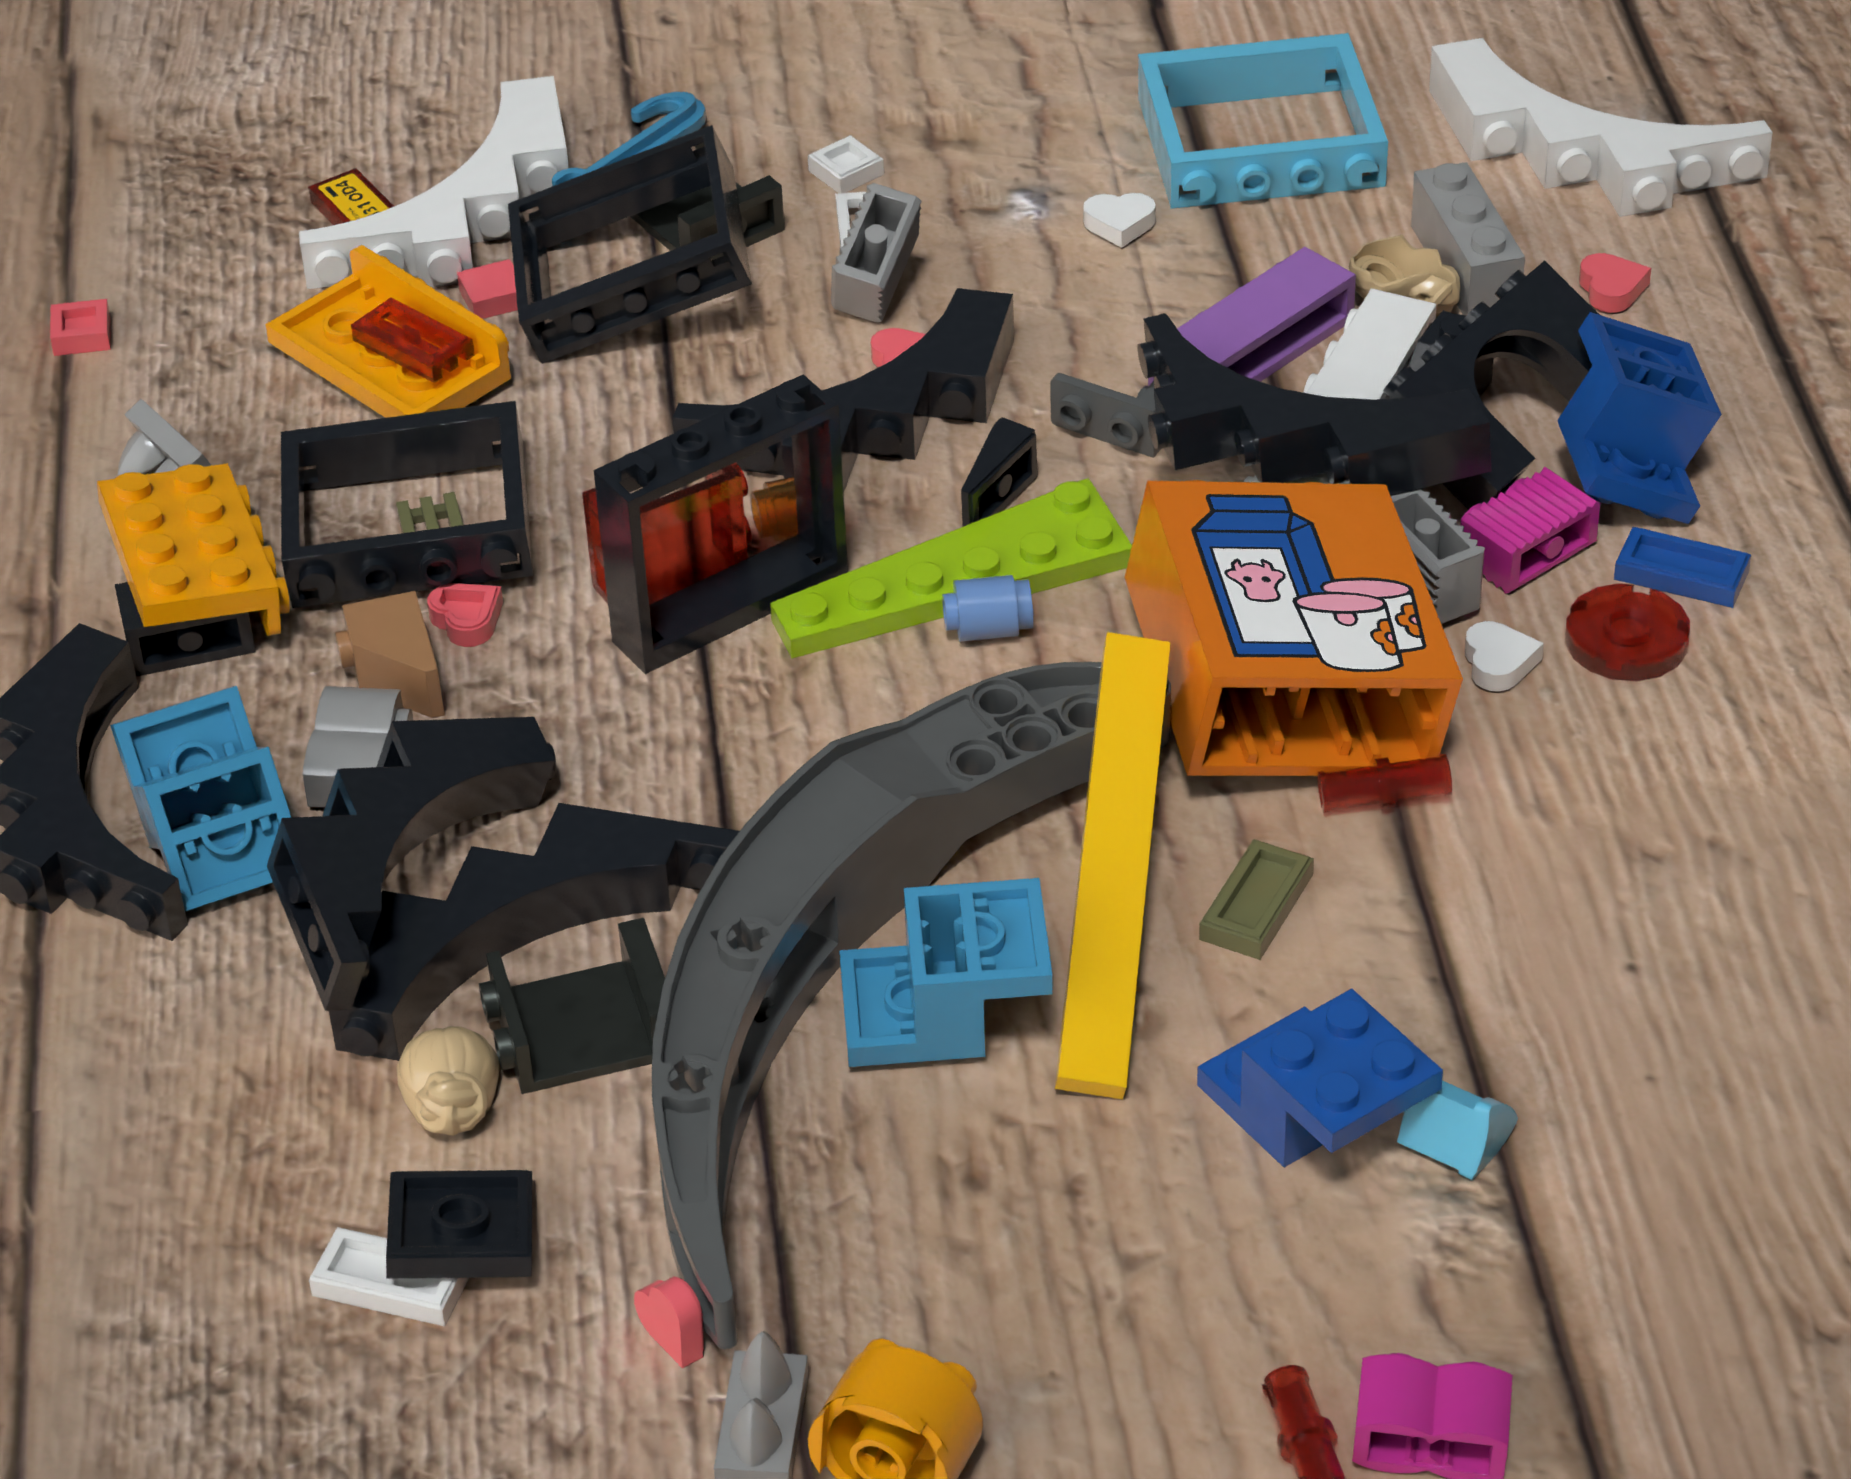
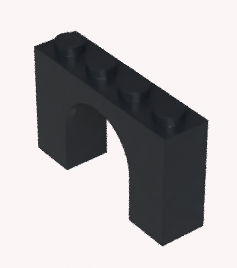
[1383,260,1600,510]

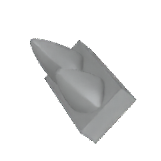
[117,399,211,476]
[714,1331,809,1479]

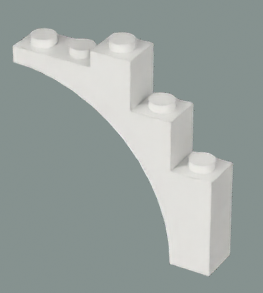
[1429,38,1773,217]
[299,76,569,289]

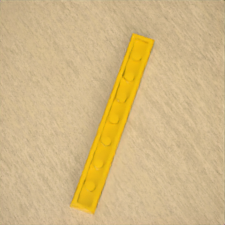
[1055,632,1171,1100]

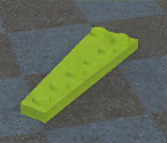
[770,478,1132,659]

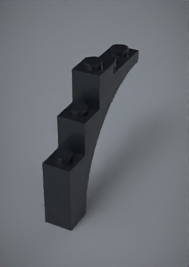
[672,288,1014,492]
[1137,313,1491,496]
[0,623,188,941]

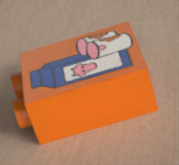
[1125,480,1463,776]

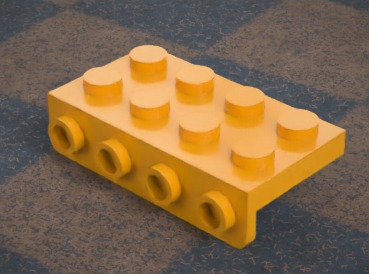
[265,245,511,418]
[97,463,290,636]

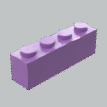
[1148,247,1356,386]

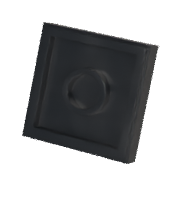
[386,1170,532,1279]

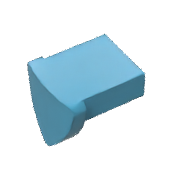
[1397,1081,1518,1180]

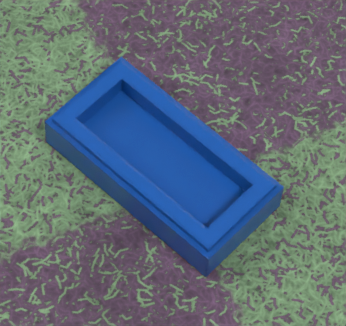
[1614,527,1751,608]

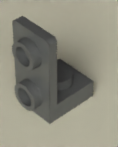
[1050,373,1161,458]

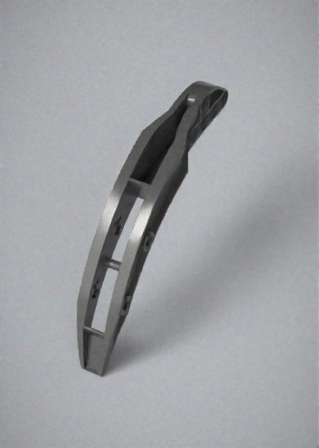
[651,662,1171,1349]

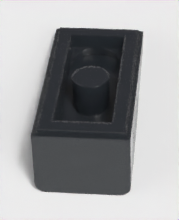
[961,417,1037,526]

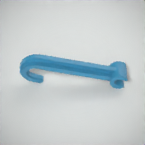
[552,92,706,186]

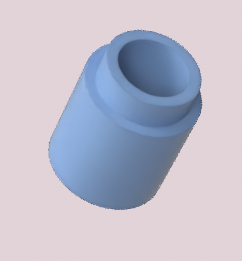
[942,575,1033,642]

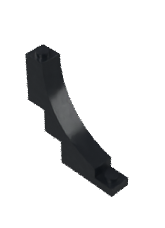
[267,717,556,1011]
[329,803,740,1061]

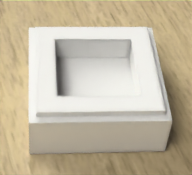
[808,136,884,193]

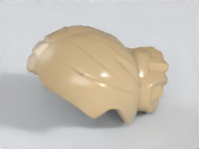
[1348,235,1460,318]
[396,1026,499,1136]

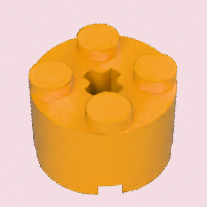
[808,1338,983,1479]

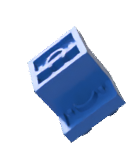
[1557,312,1722,524]
[1197,988,1443,1168]

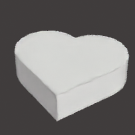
[1083,193,1156,248]
[1465,621,1544,692]

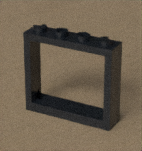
[508,125,752,364]
[593,374,848,674]
[281,401,534,608]

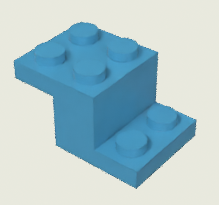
[110,686,291,911]
[839,878,1053,1067]

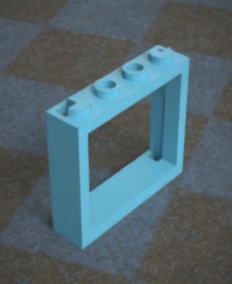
[1138,33,1388,209]

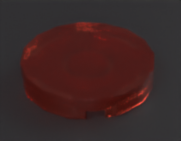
[1565,583,1690,681]

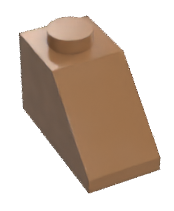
[335,591,445,718]

